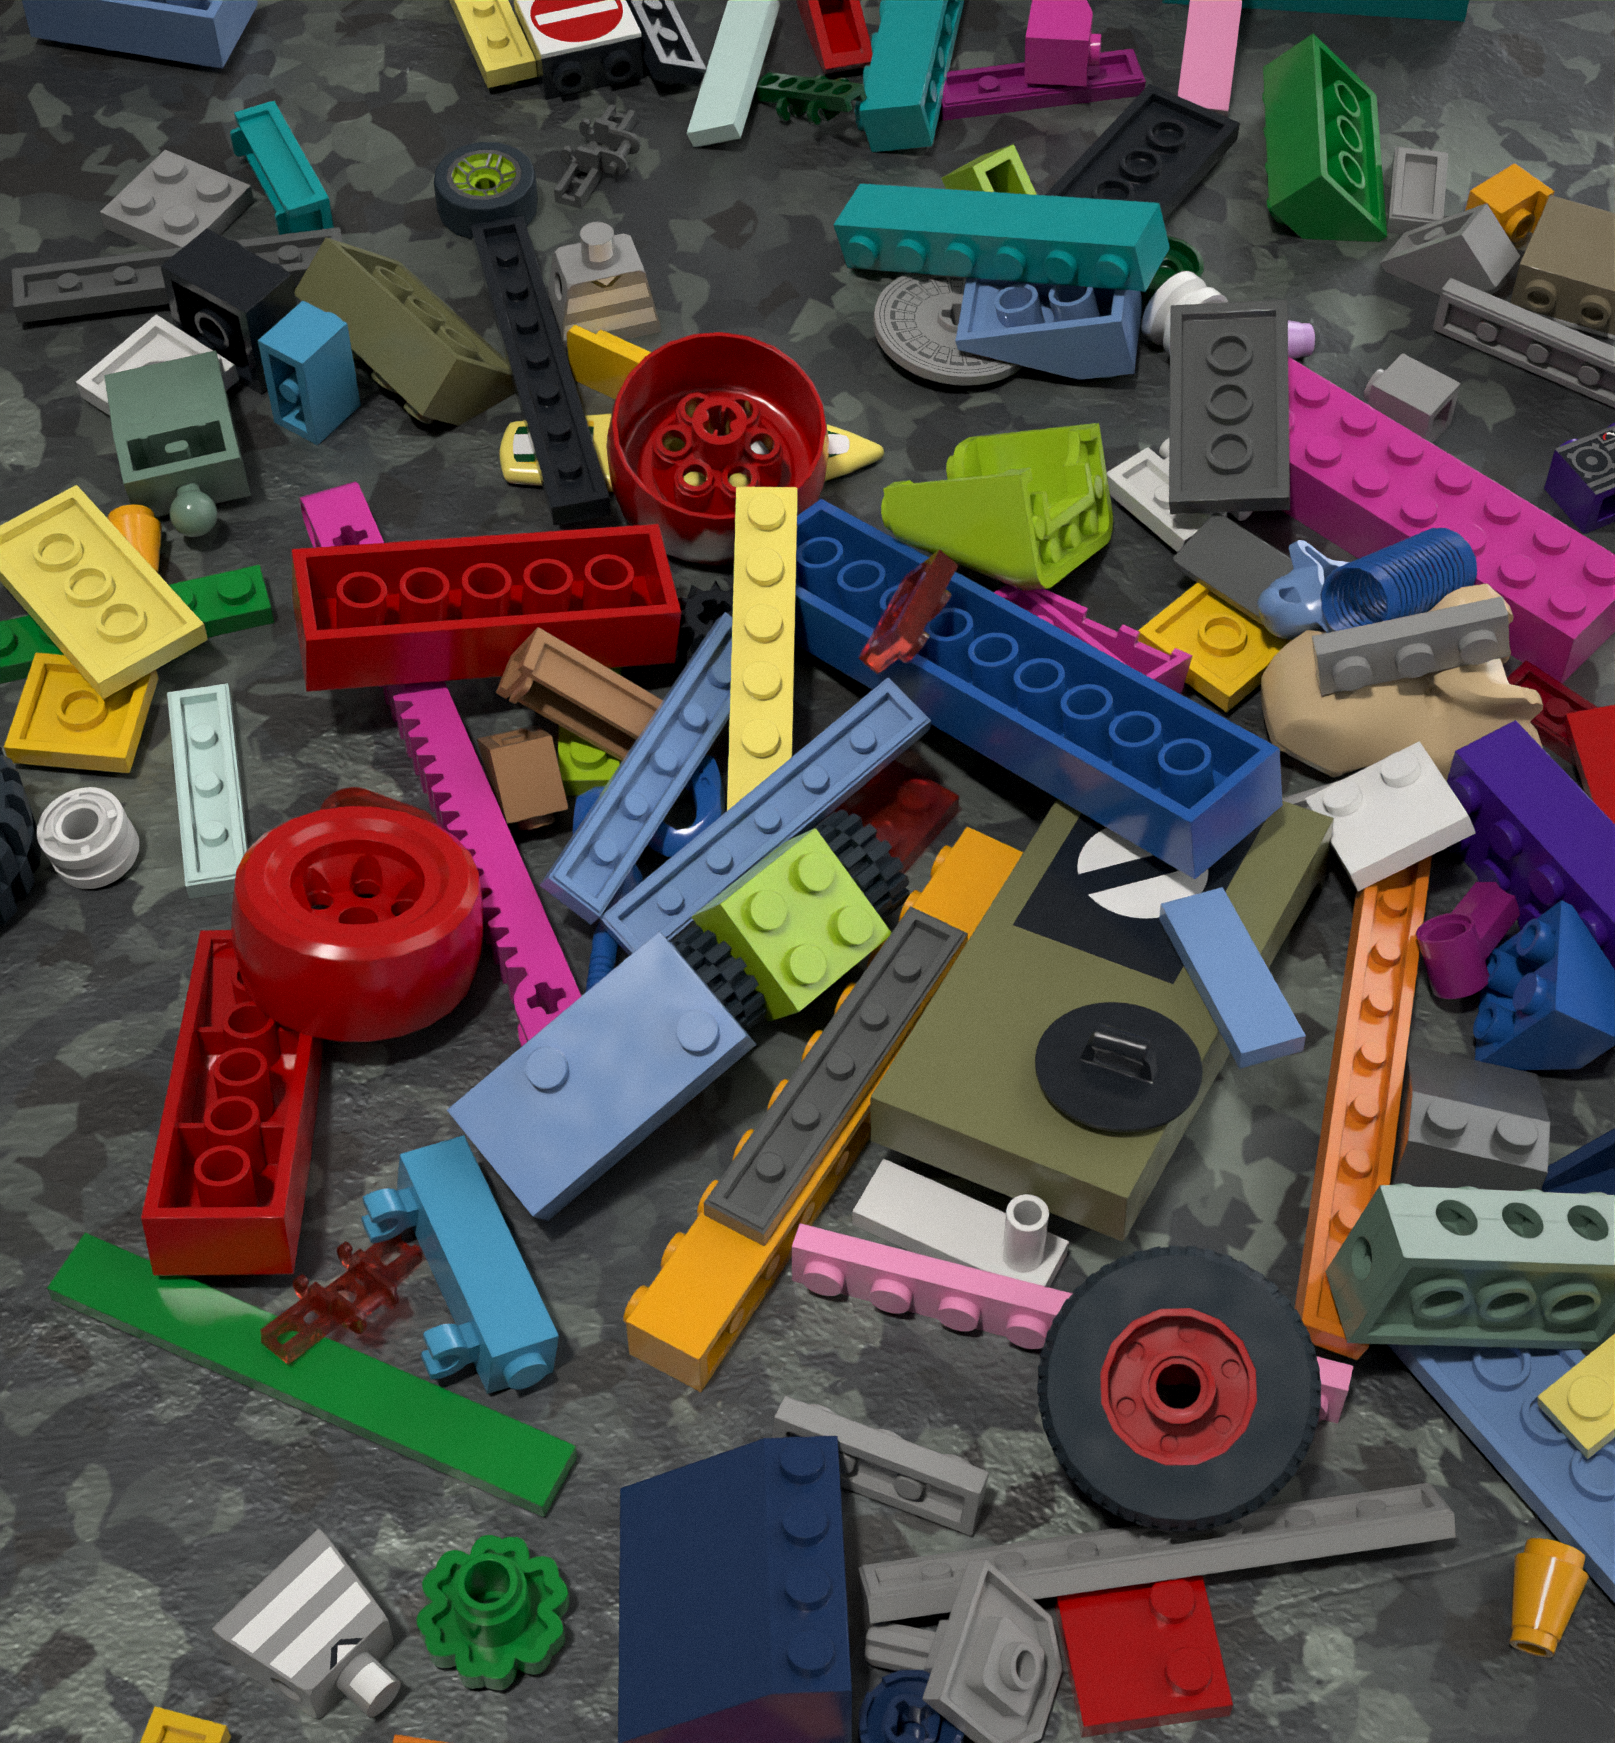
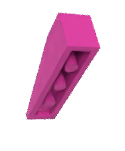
[1024,0,1101,87]

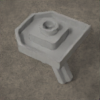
[864,1559,1063,1743]

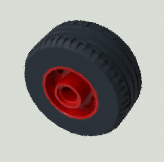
[1037,1245,1321,1531]

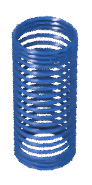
[1320,528,1477,631]

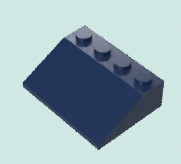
[618,1436,852,1743]

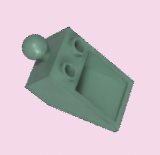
[104,350,251,537]

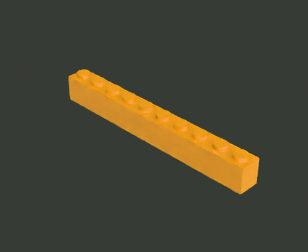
[623,827,1024,1392]

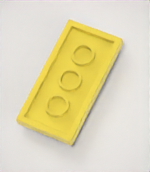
[0,485,208,699]

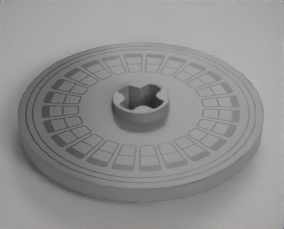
[873,272,1024,385]

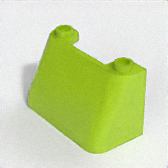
[881,423,1113,591]

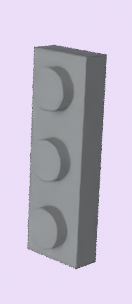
[1312,596,1510,695]
[772,1396,990,1536]

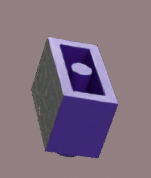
[1544,422,1615,534]

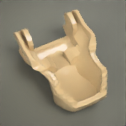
[1261,584,1543,782]

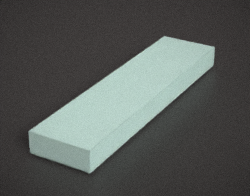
[687,0,780,147]
[167,683,248,899]

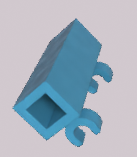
[361,1135,559,1394]

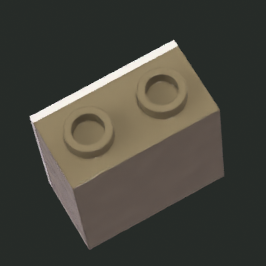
[1510,195,1615,340]

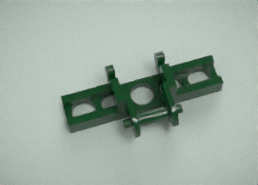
[753,72,867,125]

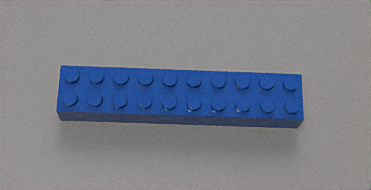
[795,499,1283,879]

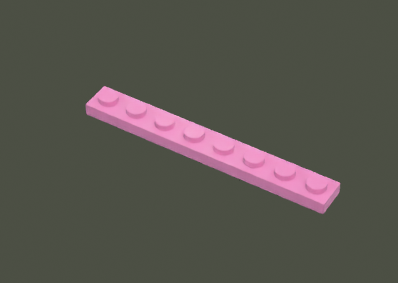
[792,1223,1353,1424]

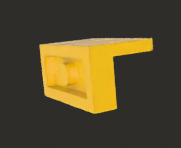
[566,325,651,400]

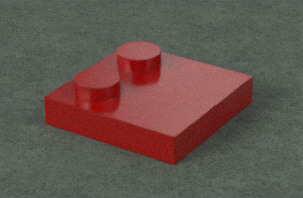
[1053,1575,1233,1738]

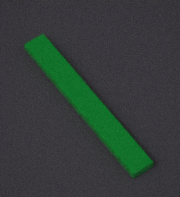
[47,1233,578,1517]

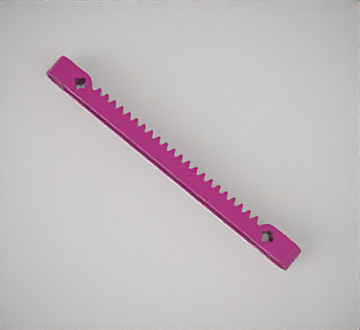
[299,481,581,1047]

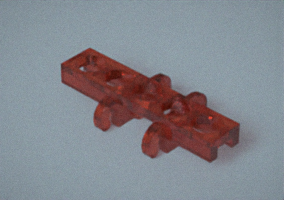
[261,1233,422,1364]

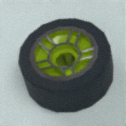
[434,142,538,239]

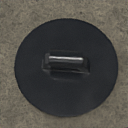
[1035,1002,1203,1132]

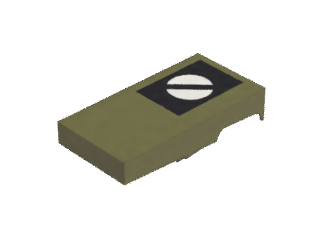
[870,799,1334,1242]

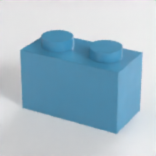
[258,301,361,446]

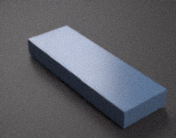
[1159,887,1306,1069]

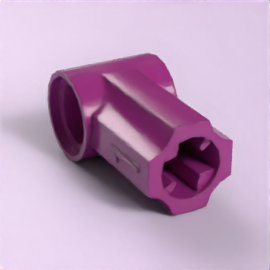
[1416,882,1520,999]

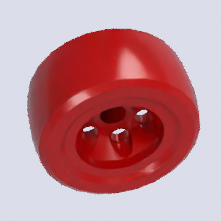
[606,332,829,566]
[231,806,483,1042]

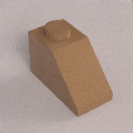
[477,725,568,830]

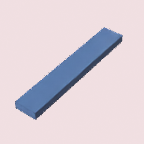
[539,612,733,925]
[599,678,931,956]

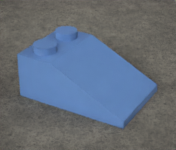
[955,277,1143,380]

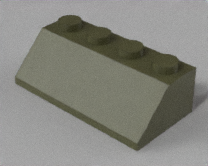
[295,237,516,426]

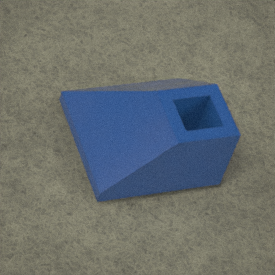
[1473,900,1615,1070]

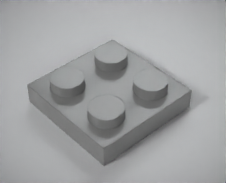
[100,150,254,251]

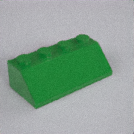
[1262,34,1387,242]

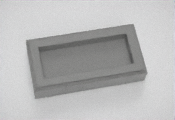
[1387,147,1448,234]

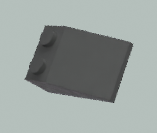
[1390,1045,1550,1191]

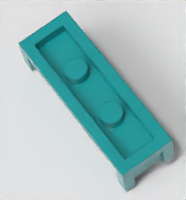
[230,101,334,235]

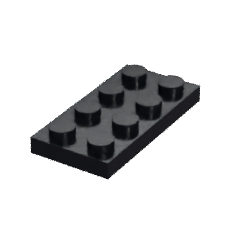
[1045,84,1240,220]

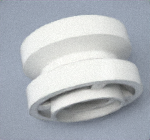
[1141,271,1228,355]
[37,787,139,889]

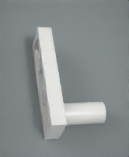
[852,1158,1069,1288]

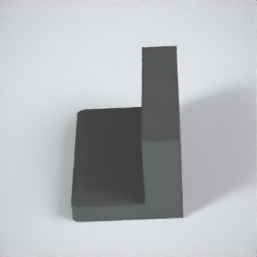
[1173,513,1293,625]

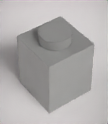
[1364,353,1461,444]

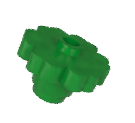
[416,1535,570,1690]

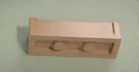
[496,627,663,761]

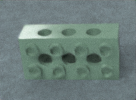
[1325,1183,1615,1350]

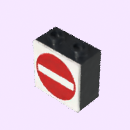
[514,0,644,100]

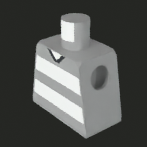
[548,222,661,353]
[212,1528,401,1719]

